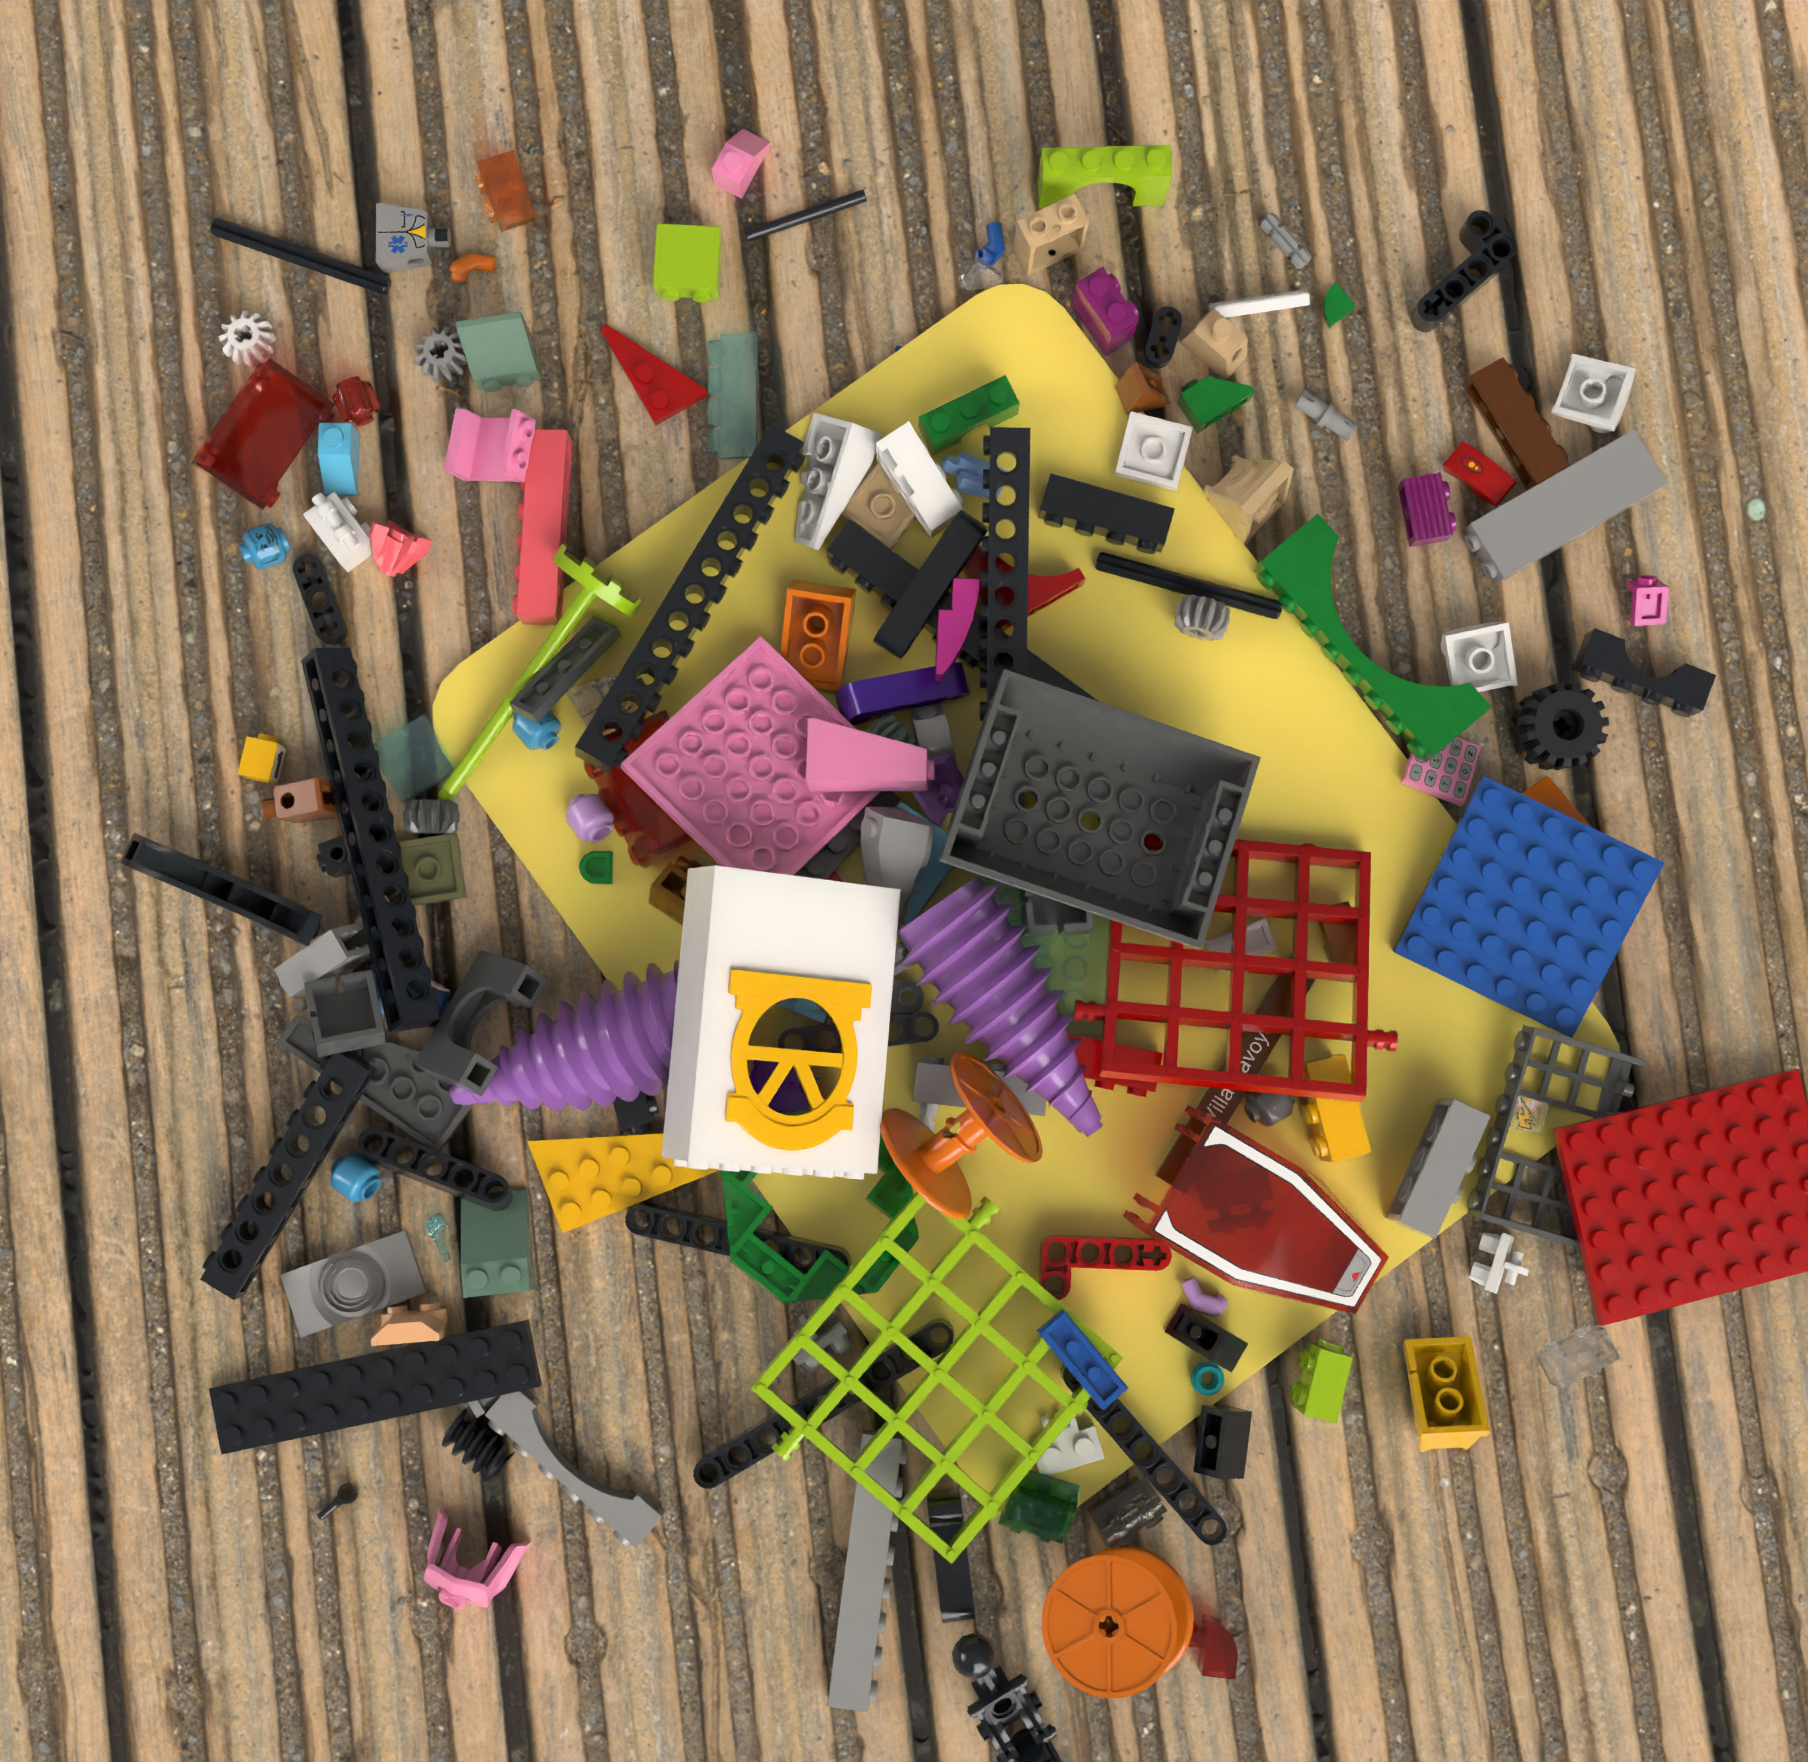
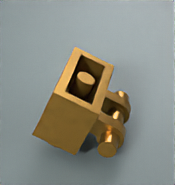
[648,855,702,926]

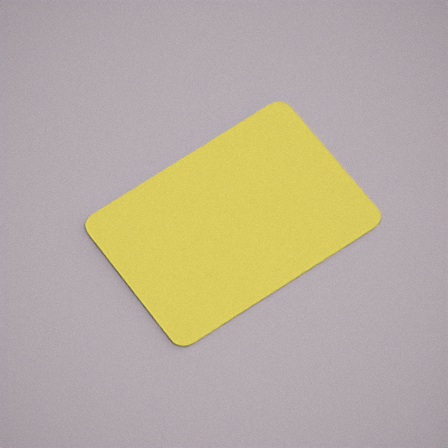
[432,284,1620,1523]

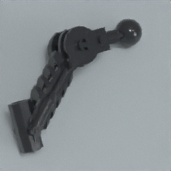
[952,1633,1062,1762]

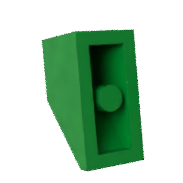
[1177,377,1255,434]

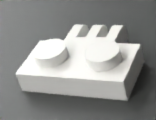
[1030,1412,1105,1478]

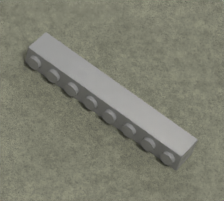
[827,1429,908,1712]

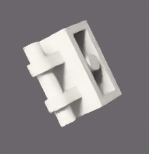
[303,492,372,572]

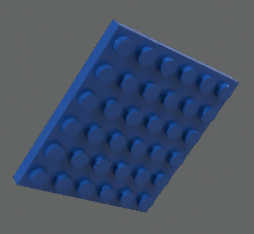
[1392,775,1665,1038]

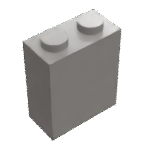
[274,922,371,998]

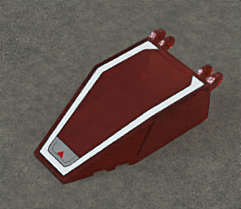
[1123,1105,1389,1314]

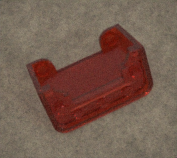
[191,357,335,510]

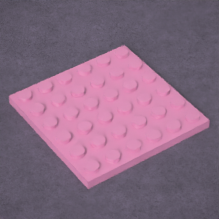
[621,636,882,876]

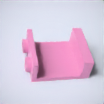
[444,409,536,482]

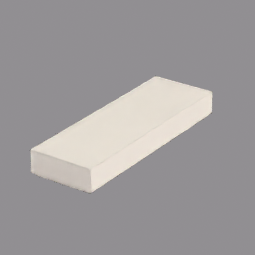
[1208,290,1310,318]

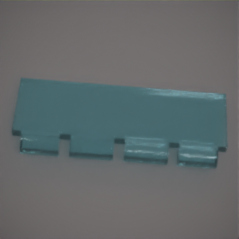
[707,332,758,460]

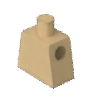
[1180,309,1248,380]

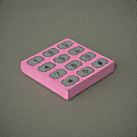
[1401,737,1481,807]

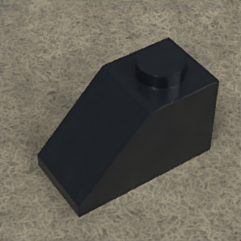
[1165,1303,1248,1373]

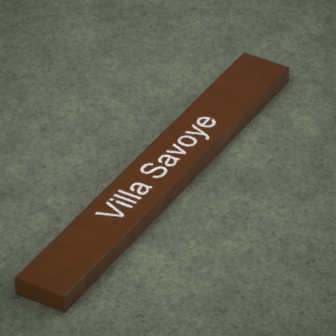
[1155,954,1316,1193]

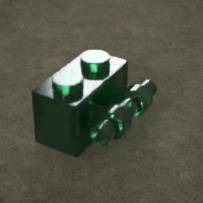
[998,1470,1080,1544]

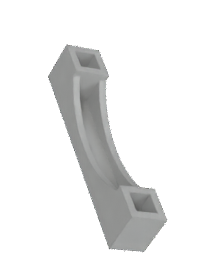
[485,1390,665,1548]

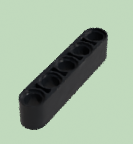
[873,510,989,659]
[778,1012,939,1053]
[357,1127,513,1211]

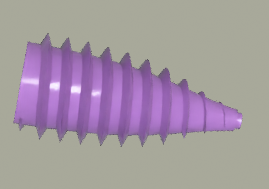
[897,876,1103,1137]
[450,960,679,1112]

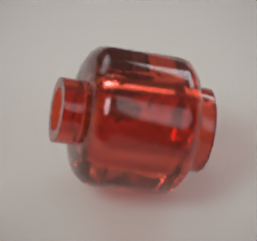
[332,376,380,427]

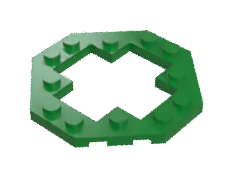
[720,1109,919,1304]

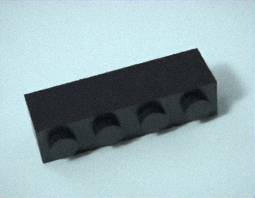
[1038,473,1175,554]

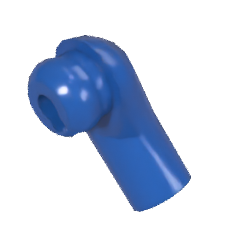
[975,222,1005,267]

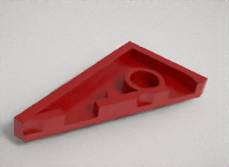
[600,324,708,426]

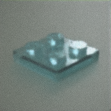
[374,714,456,804]

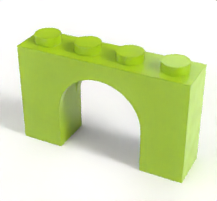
[1037,145,1173,209]

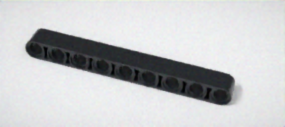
[693,1318,954,1489]

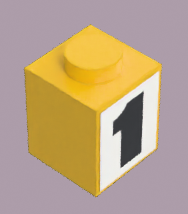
[238,733,287,785]

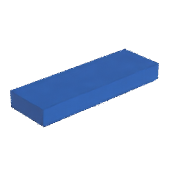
[1036,1309,1128,1410]

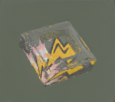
[1509,1095,1549,1135]

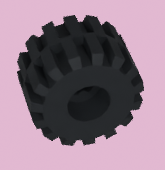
[1510,682,1609,770]

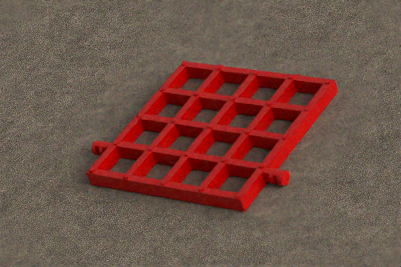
[1073,834,1398,1102]

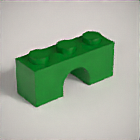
[918,375,1020,456]

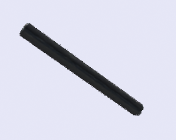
[210,217,391,295]
[1095,552,1283,619]

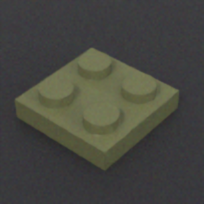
[398,833,467,906]

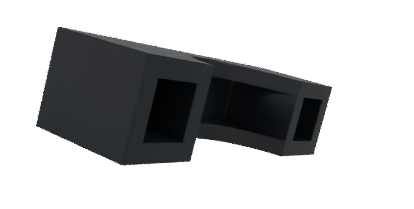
[1572,628,1716,717]

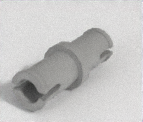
[1294,390,1359,441]

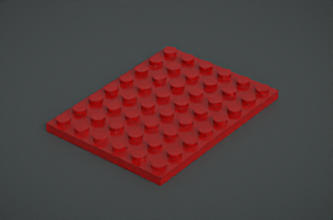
[1552,1069,1808,1326]

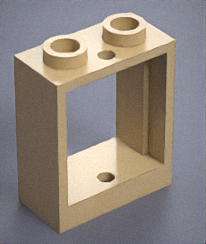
[1013,194,1089,277]

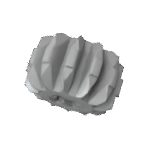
[414,326,468,383]
[1174,595,1231,641]

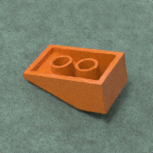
[780,580,857,692]

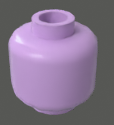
[565,794,614,843]

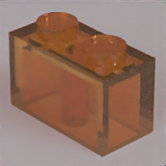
[475,150,537,232]

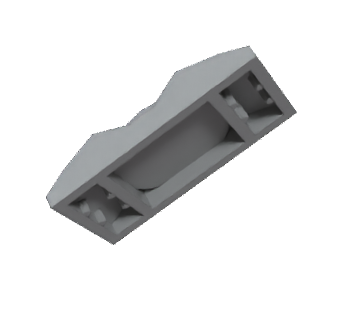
[280,1230,427,1337]

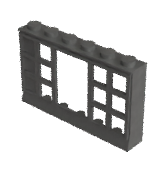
[1468,1025,1646,1248]

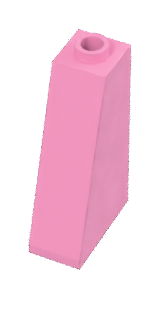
[806,718,935,792]

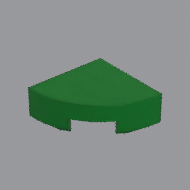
[1323,282,1356,329]

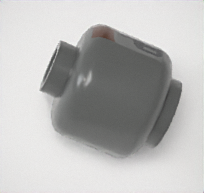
[1244,1091,1296,1127]

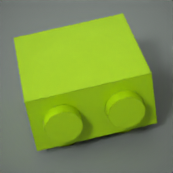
[653,223,723,303]
[1290,1338,1353,1424]

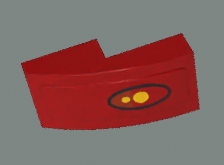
[1443,441,1516,508]

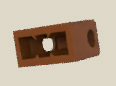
[262,777,338,823]

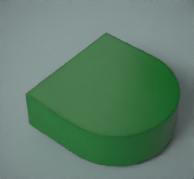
[579,851,613,885]

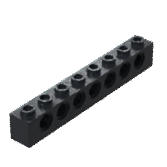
[200,1051,377,1300]

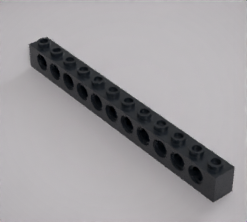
[575,424,806,775]
[980,427,1030,807]
[301,647,440,1033]

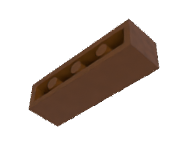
[1463,357,1570,490]

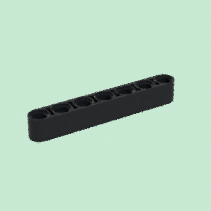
[625,1202,851,1274]
[1061,1364,1227,1546]

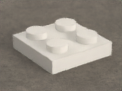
[1114,411,1193,491]

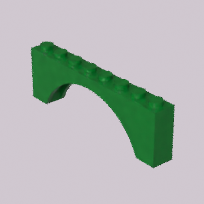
[1255,514,1491,763]

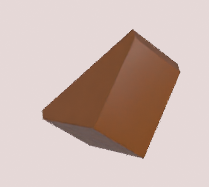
[1115,362,1170,415]

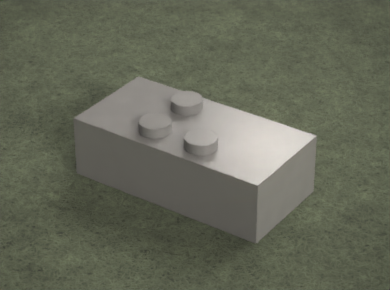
[1385,1099,1491,1239]

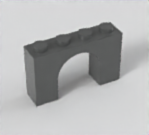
[414,950,548,1096]

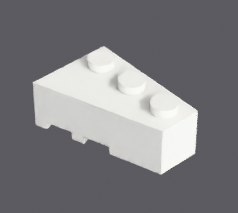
[876,421,965,538]

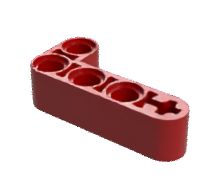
[1039,1235,1172,1300]

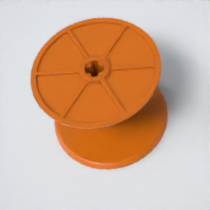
[880,1052,1043,1219]
[1042,1546,1194,1699]

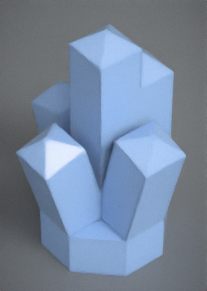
[941,452,1008,500]

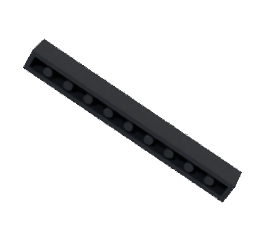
[826,520,1098,701]

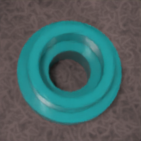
[1191,1361,1224,1396]

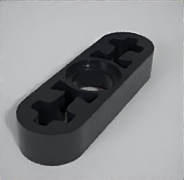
[293,554,347,645]

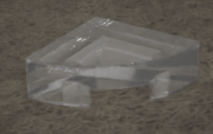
[959,257,1003,290]

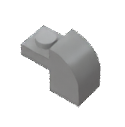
[909,702,957,766]

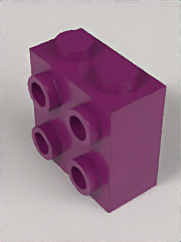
[1071,266,1139,356]

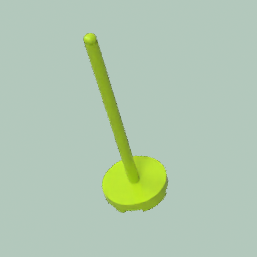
[438,543,644,801]

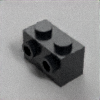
[1193,1405,1252,1479]

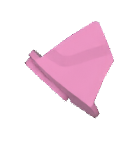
[424,1506,531,1611]

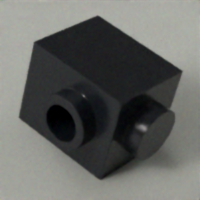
[317,836,351,878]
[613,1090,659,1135]

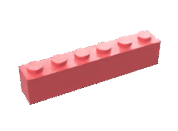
[512,429,573,625]

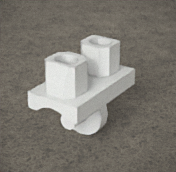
[1469,1232,1529,1294]

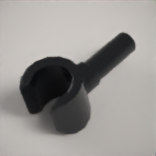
[317,1483,359,1520]

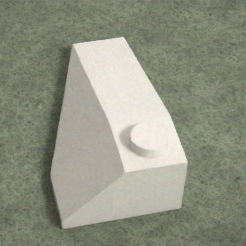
[795,413,881,550]

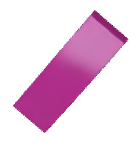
[935,578,980,682]

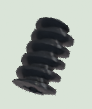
[441,1409,516,1482]

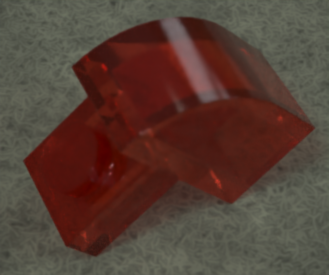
[1188,1613,1238,1680]

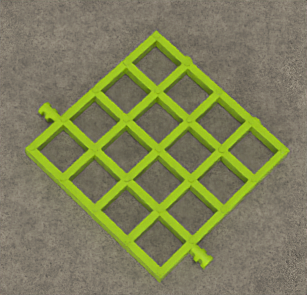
[750,1192,1123,1564]

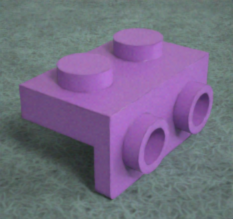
[911,754,964,827]

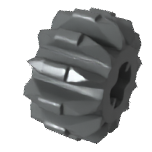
[403,799,460,834]

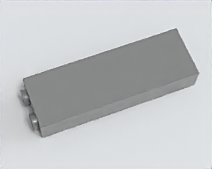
[1463,429,1668,585]

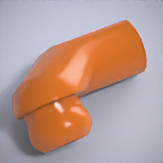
[449,253,496,283]

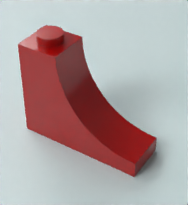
[963,546,1086,632]

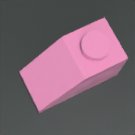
[711,129,771,199]

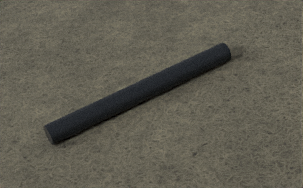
[744,189,867,242]

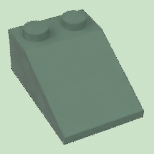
[456,311,541,392]
[461,1189,536,1298]

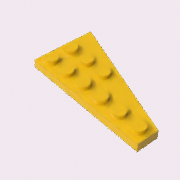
[527,1133,719,1233]

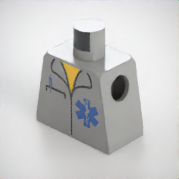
[376,203,451,273]

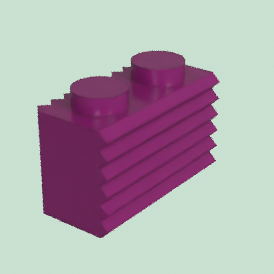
[1398,472,1456,547]

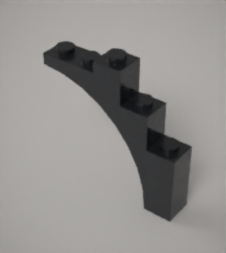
[120,833,322,946]

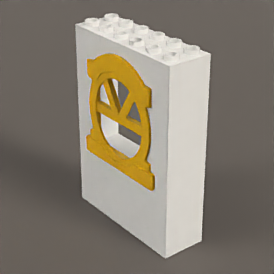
[661,865,901,1180]

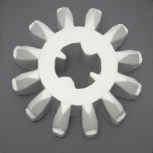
[218,310,276,367]

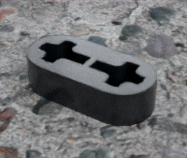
[1144,306,1182,369]

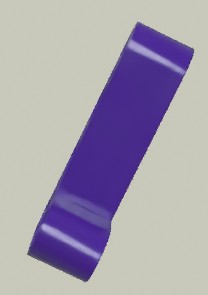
[835,662,970,725]

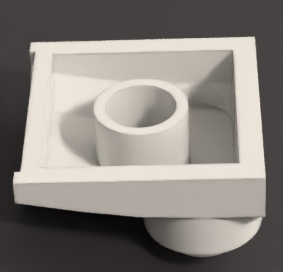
[1551,354,1635,433]
[1441,621,1518,692]

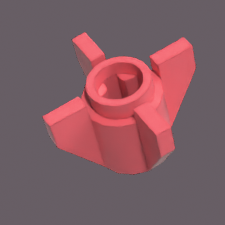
[369,520,432,577]

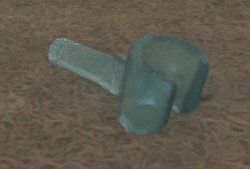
[425,1213,451,1262]

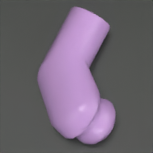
[1180,1277,1228,1316]

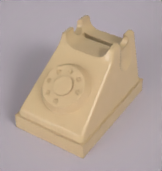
[1204,455,1294,545]

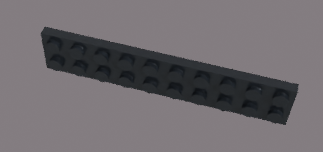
[209,1319,542,1455]

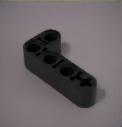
[1410,210,1517,332]
[926,1487,975,1623]

